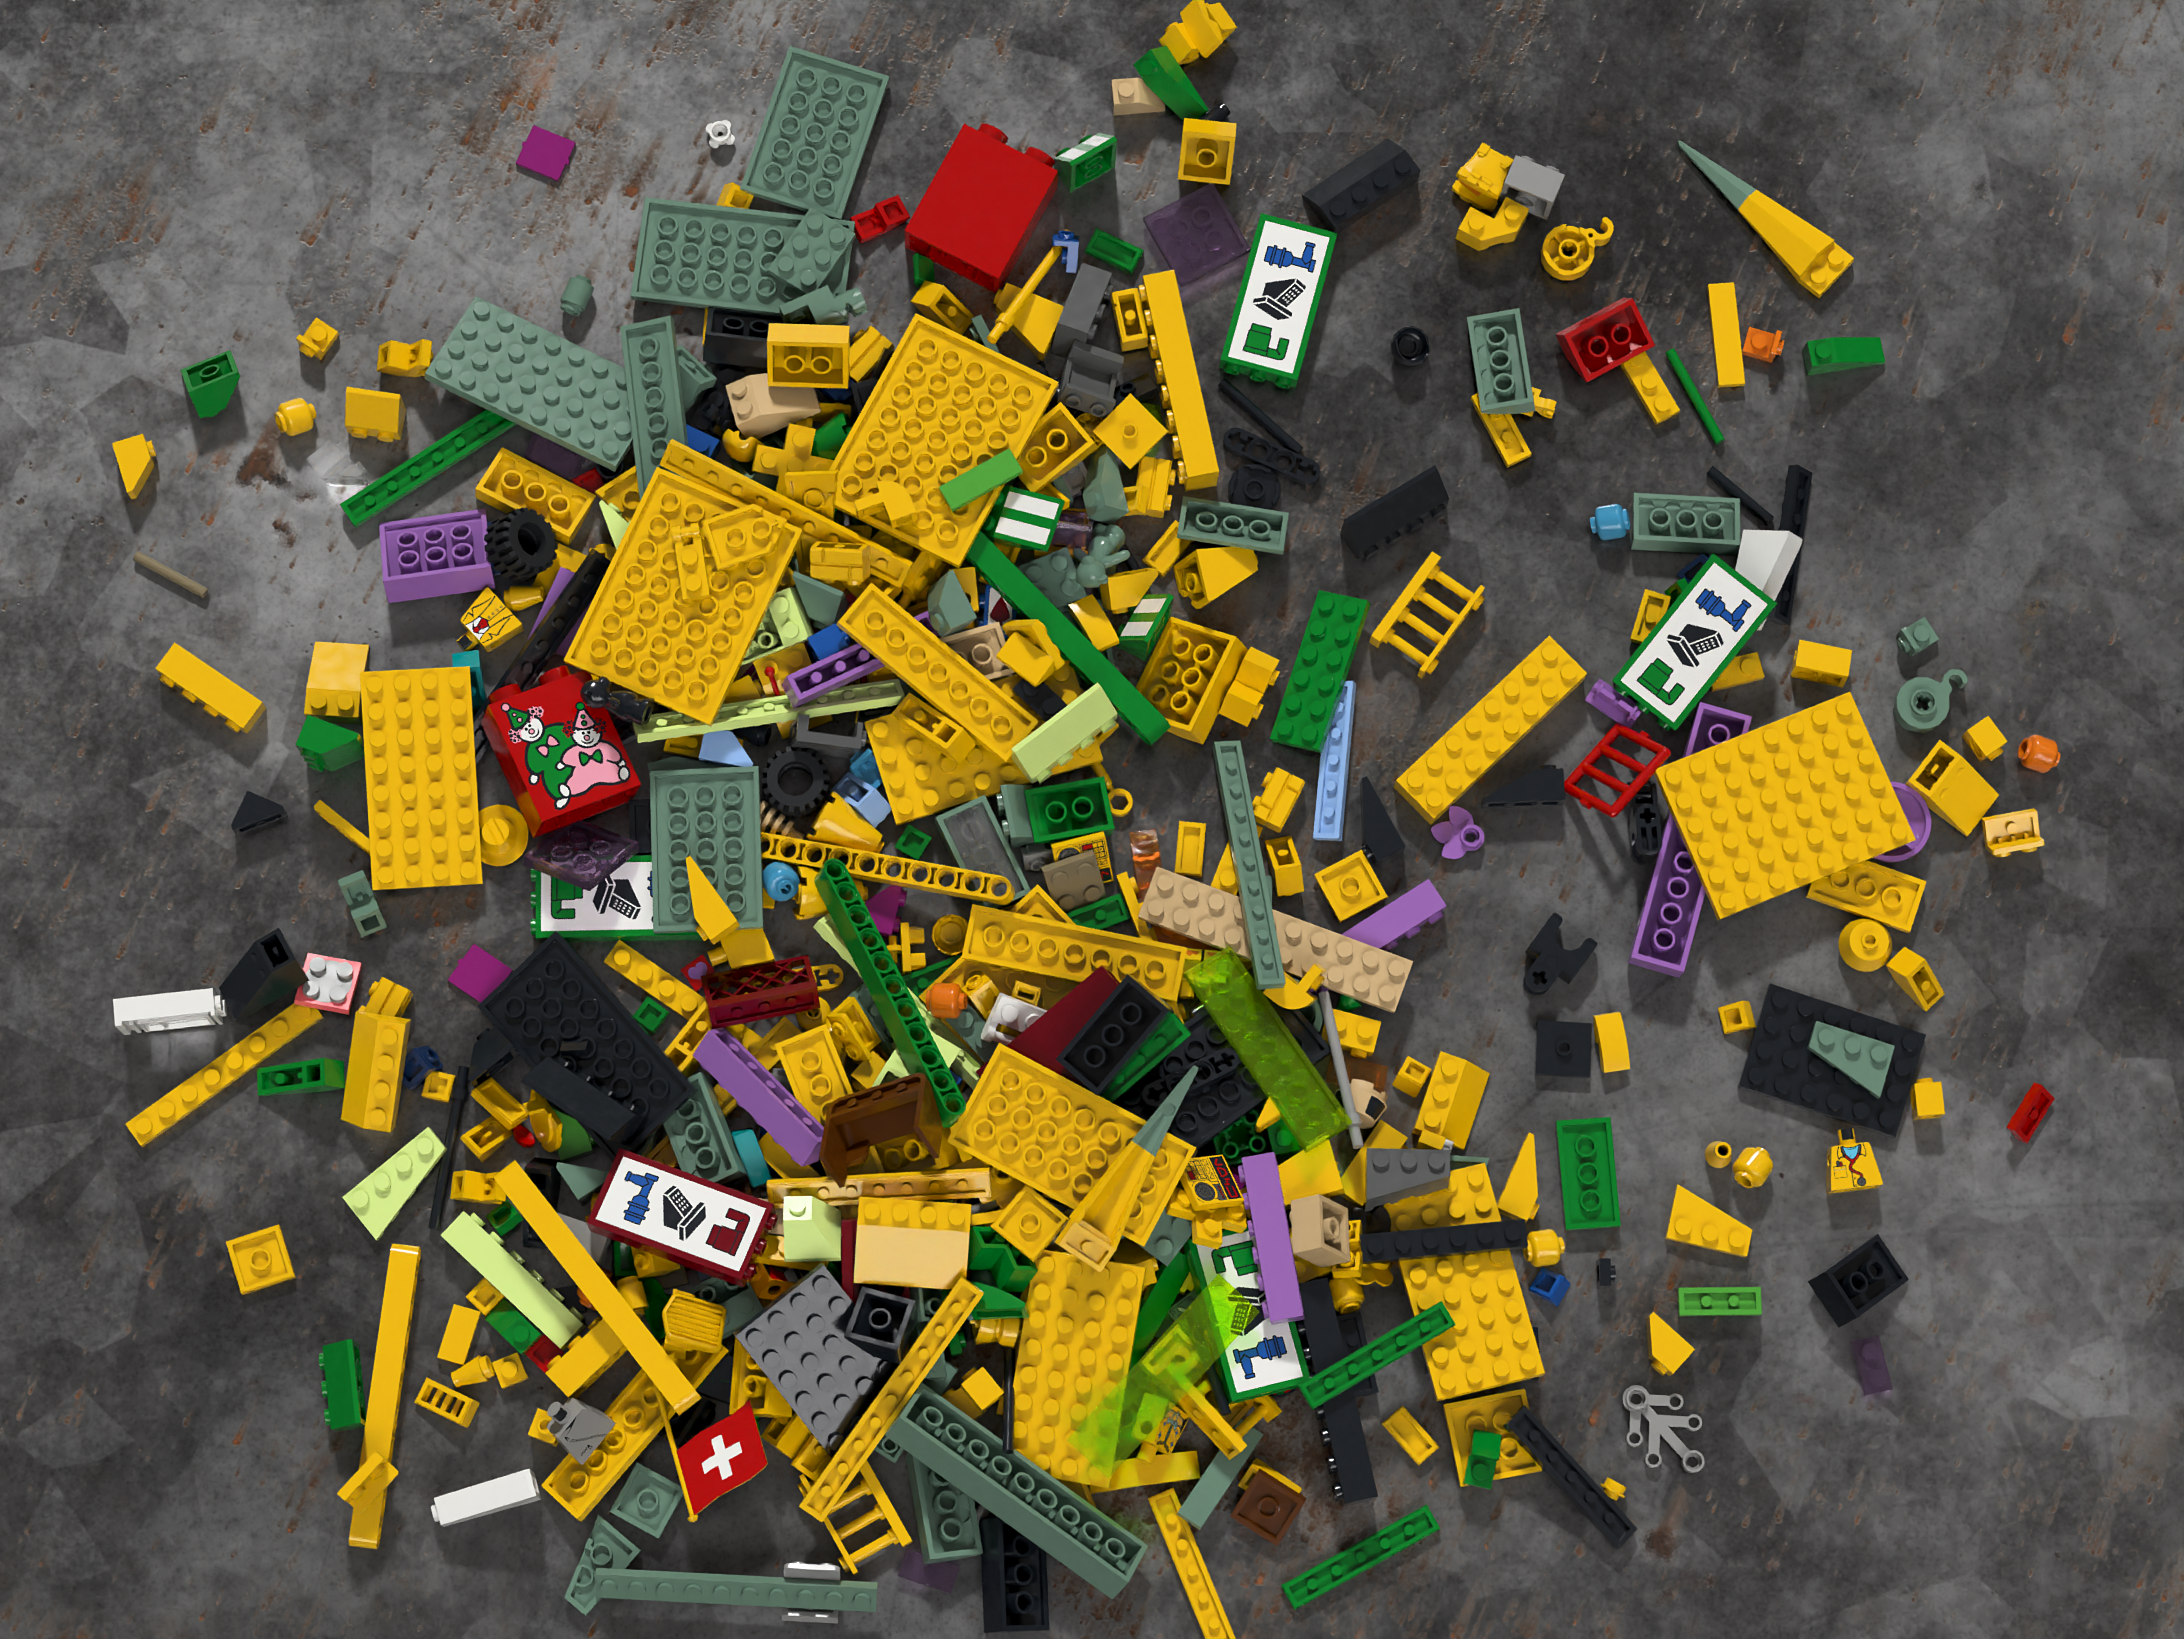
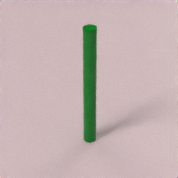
[1665,348,1725,445]

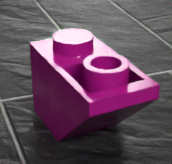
[865,885,908,938]

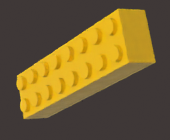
[1138,270,1219,492]
[1393,635,1587,825]

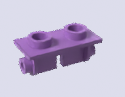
[1585,678,1642,728]

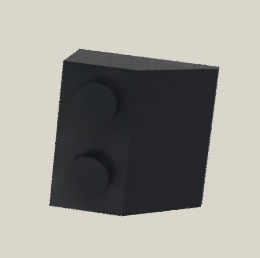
[844,1286,918,1364]

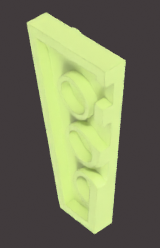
[342,1127,447,1240]

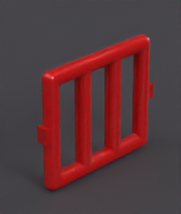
[1564,723,1671,818]

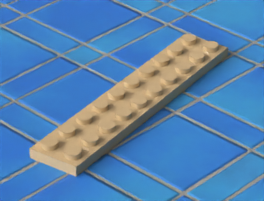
[1138,867,1413,1013]

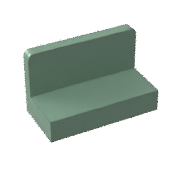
[677,345,717,407]

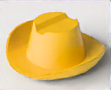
[479,805,528,866]

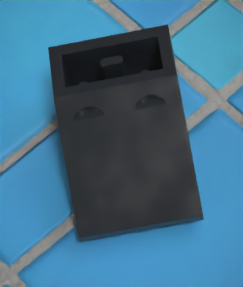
[219,928,309,1022]

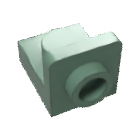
[1896,617,1939,657]

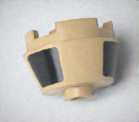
[1335,1079,1388,1129]

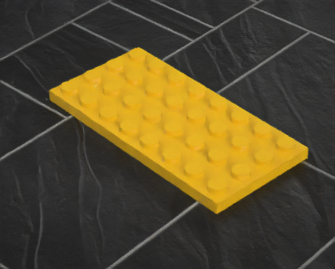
[864,659,1103,826]
[360,666,483,891]
[947,1043,1196,1247]
[1382,1163,1545,1401]
[1013,1249,1147,1488]

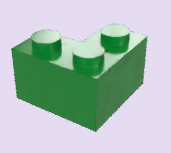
[967,1226,1038,1292]

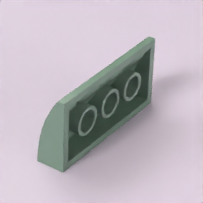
[1467,308,1536,414]
[1631,493,1741,555]
[1177,496,1289,555]
[664,1072,747,1185]
[905,1453,983,1564]

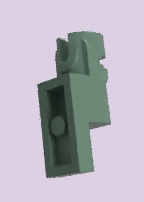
[779,285,868,325]

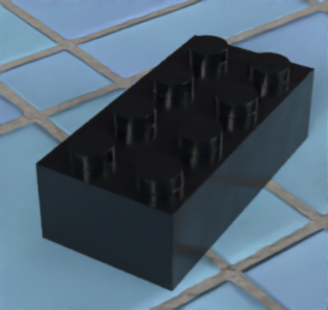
[1056,974,1174,1096]

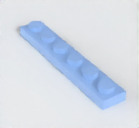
[1313,681,1356,841]

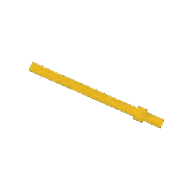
[987,229,1072,344]

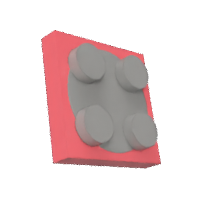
[294,953,362,1015]

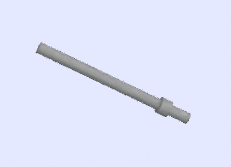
[1318,991,1364,1149]

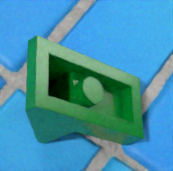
[1463,1429,1501,1490]

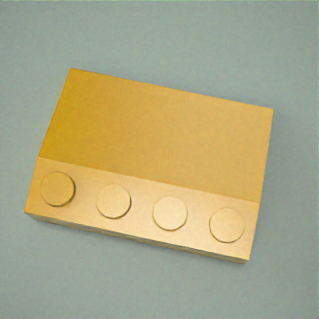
[1136,616,1248,744]
[854,1197,972,1290]

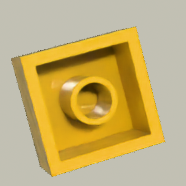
[1178,118,1237,185]

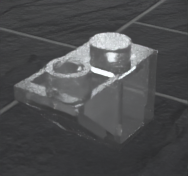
[306,438,370,487]

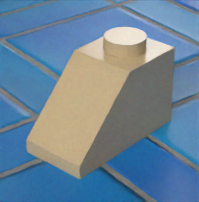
[1111,78,1165,116]

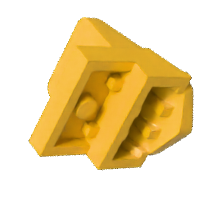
[662,1289,727,1360]

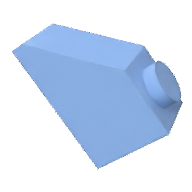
[699,730,753,767]
[830,772,891,828]

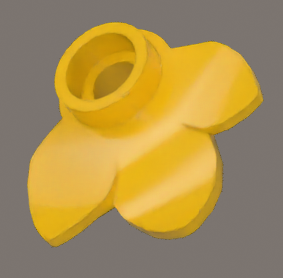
[979,1166,1033,1210]
[1352,1262,1393,1287]

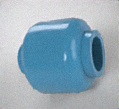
[1590,504,1631,541]
[762,861,800,901]

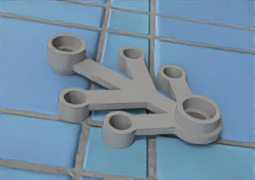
[1622,1385,1705,1473]

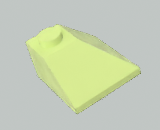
[783,1196,842,1262]

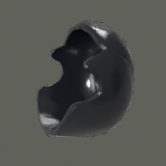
[1391,326,1431,366]

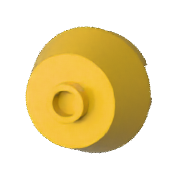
[1838,918,1892,972]

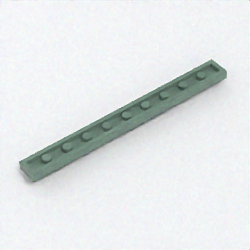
[1212,740,1286,989]
[595,1568,878,1612]

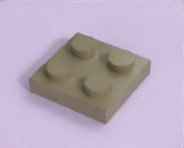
[1041,849,1107,913]

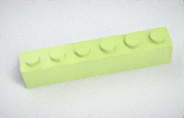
[441,1211,586,1351]

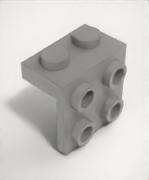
[782,1561,840,1624]

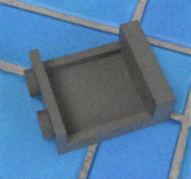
[1057,340,1124,419]
[788,714,867,759]

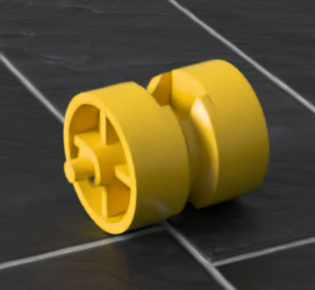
[969,1318,1022,1348]

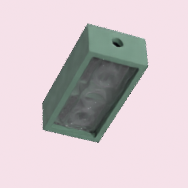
[934,795,1031,910]

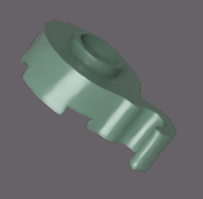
[1893,669,1968,733]

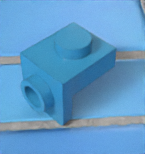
[850,748,883,790]

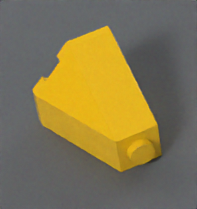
[1173,547,1258,609]

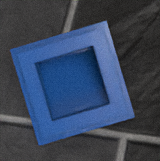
[1529,1266,1570,1306]

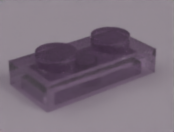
[1850,1335,1893,1396]

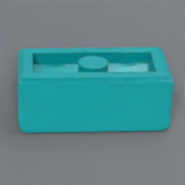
[732,1129,772,1187]

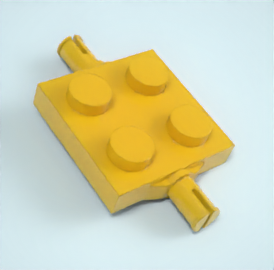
[897,551,950,610]

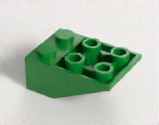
[1213,1096,1300,1166]

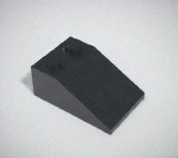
[1808,1234,1909,1328]

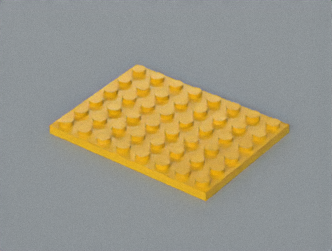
[829,313,1059,568]
[564,467,804,727]
[1654,692,1916,920]

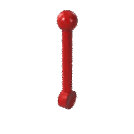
[764,666,781,697]

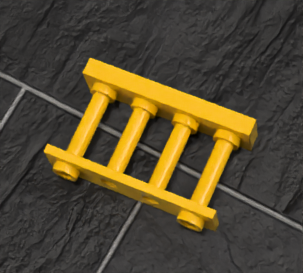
[1369,551,1485,679]
[1155,1330,1282,1460]
[797,1460,912,1576]

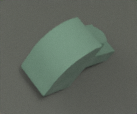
[338,870,387,937]

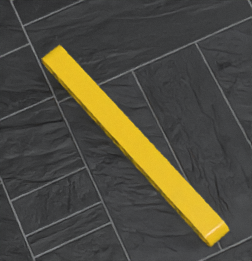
[761,832,1015,905]
[493,1160,701,1416]
[349,1244,421,1549]

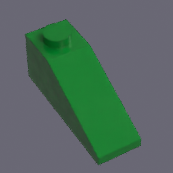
[1133,46,1209,121]
[1802,337,1885,376]
[257,1058,345,1096]

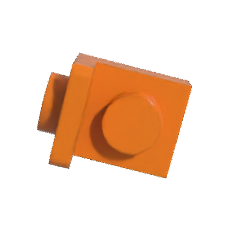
[1742,327,1784,363]

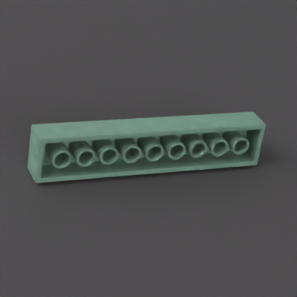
[885,1382,1148,1600]

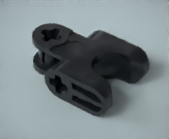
[1627,781,1662,865]
[1523,912,1598,996]

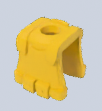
[1451,142,1514,212]

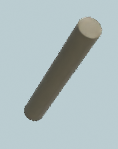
[133,551,208,598]

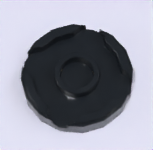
[1228,464,1281,510]

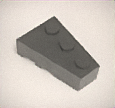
[1051,263,1114,358]
[1365,1148,1450,1212]

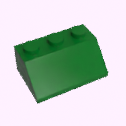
[295,715,365,773]
[319,1339,367,1432]

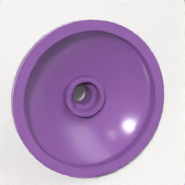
[1874,782,1931,862]

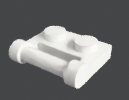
[981,993,1047,1046]

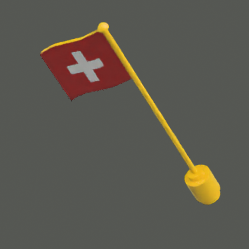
[616,1276,768,1522]

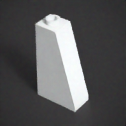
[1735,530,1802,631]
[431,1469,541,1527]

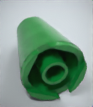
[811,411,853,460]

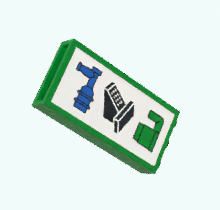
[1219,213,1338,389]
[1612,553,1778,731]
[531,855,702,943]
[1183,1219,1310,1405]

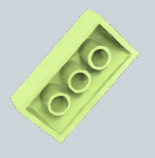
[1011,682,1118,784]

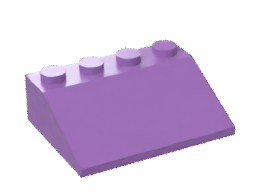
[379,508,495,603]

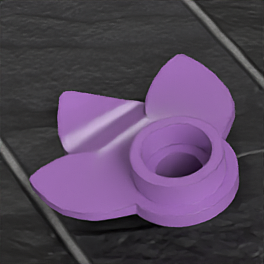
[1431,806,1484,860]

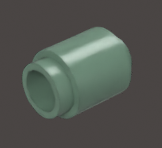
[560,275,594,316]

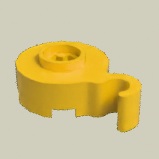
[1541,217,1614,280]

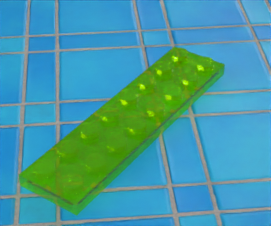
[1184,946,1353,1153]
[1067,1274,1260,1479]

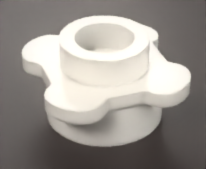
[706,120,735,148]

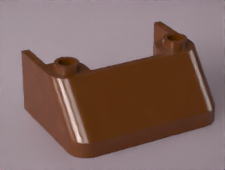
[819,1073,943,1188]

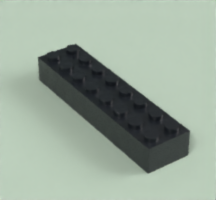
[1295,1277,1378,1507]

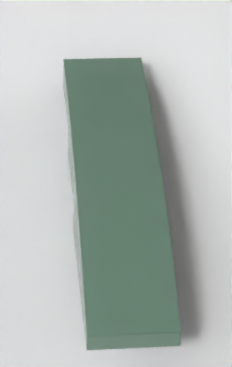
[1177,1419,1264,1530]

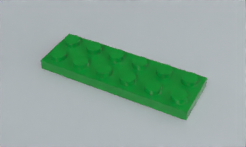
[1270,590,1371,753]

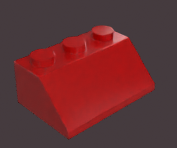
[1555,298,1655,382]

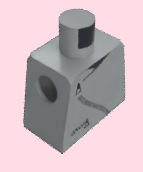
[547,1397,616,1465]

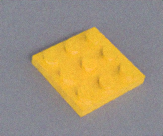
[1443,1389,1542,1487]

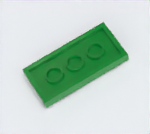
[1555,1117,1621,1231]

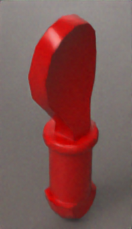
[513,1124,535,1148]

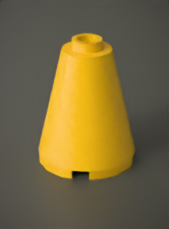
[806,791,884,853]
[792,865,868,920]

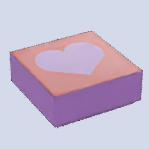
[680,954,716,992]

